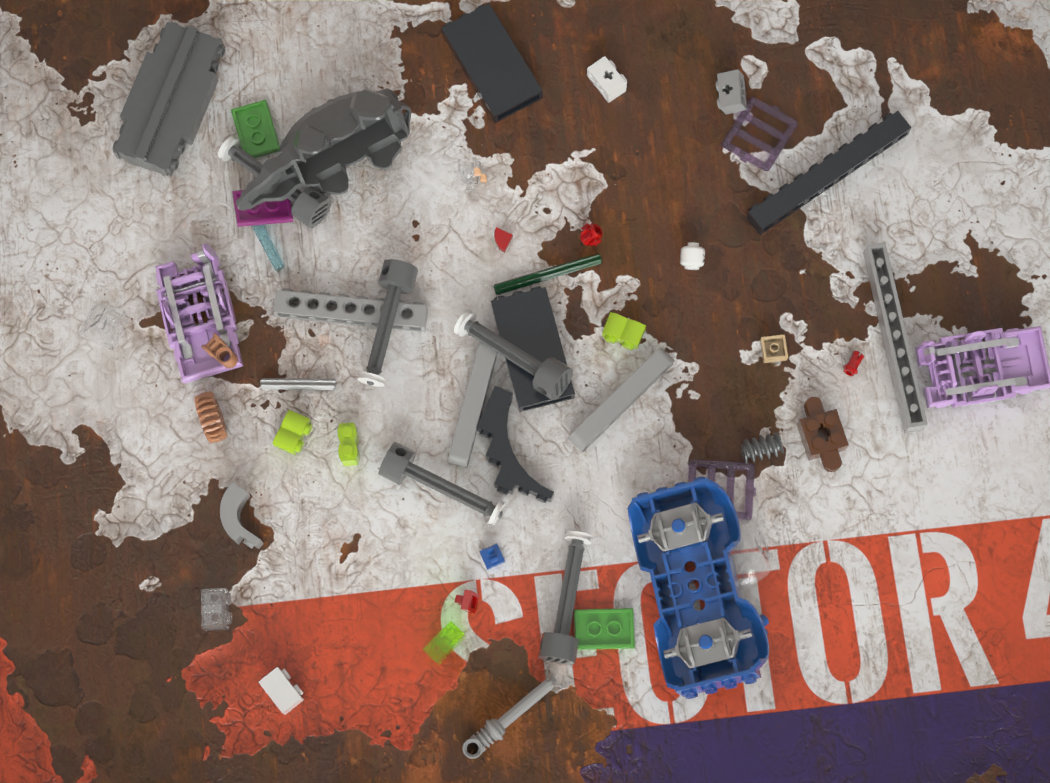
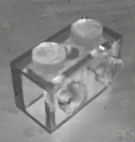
[201,588,232,631]

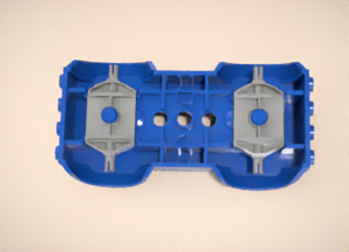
[627,477,769,699]

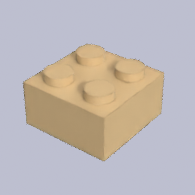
[760,334,788,363]

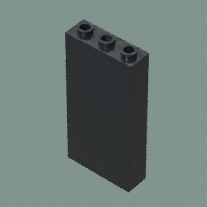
[441,3,543,123]
[491,286,575,412]

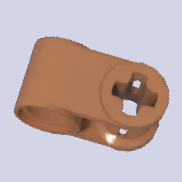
[201,333,238,369]

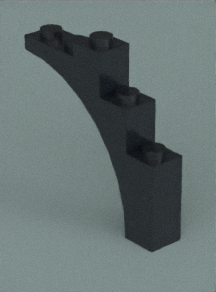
[477,386,554,503]

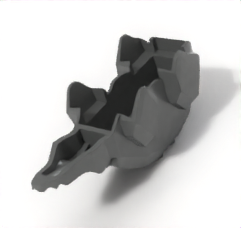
[236,88,411,211]

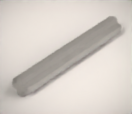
[260,378,336,390]

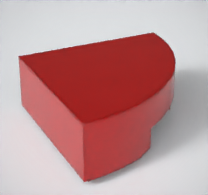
[494,227,513,253]

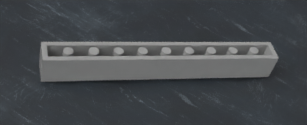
[863,242,928,433]

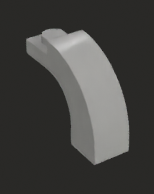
[220,482,263,549]

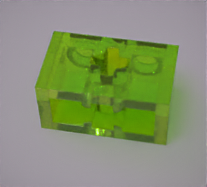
[423,621,466,665]

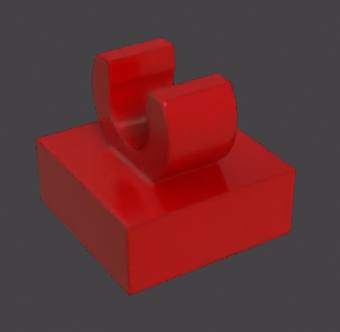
[455,590,479,614]

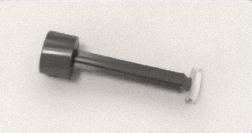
[218,135,332,228]
[357,259,418,387]
[454,310,573,400]
[378,442,506,527]
[538,531,593,665]

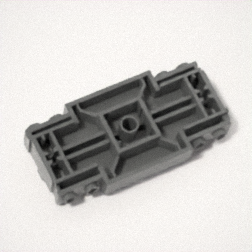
[113,22,225,176]

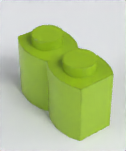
[602,312,646,350]
[272,410,313,456]
[337,422,360,466]

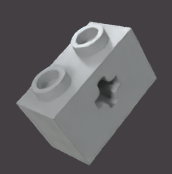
[715,69,747,114]

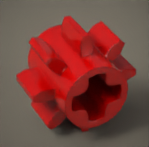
[580,223,603,246]

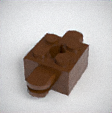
[797,397,849,472]

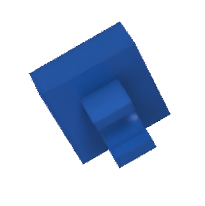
[479,543,505,570]

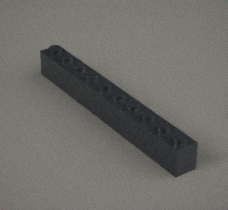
[747,111,912,235]

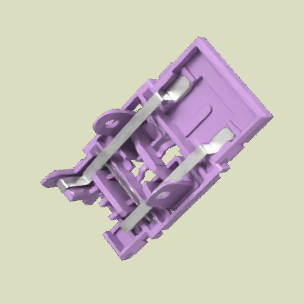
[155,243,243,384]
[915,326,1050,408]

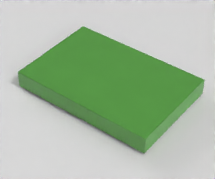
[231,100,281,158]
[574,608,635,650]

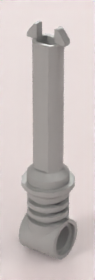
[462,678,557,759]

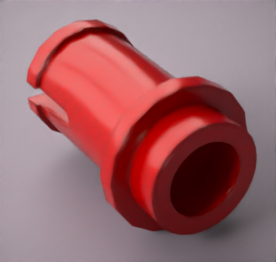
[843,351,864,376]

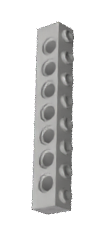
[273,288,428,332]

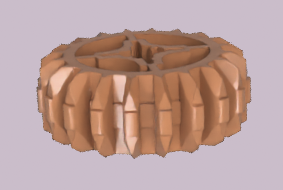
[194,391,227,443]

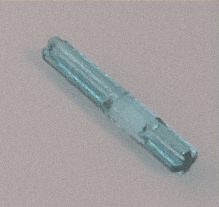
[252,225,284,271]

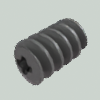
[741,432,784,464]

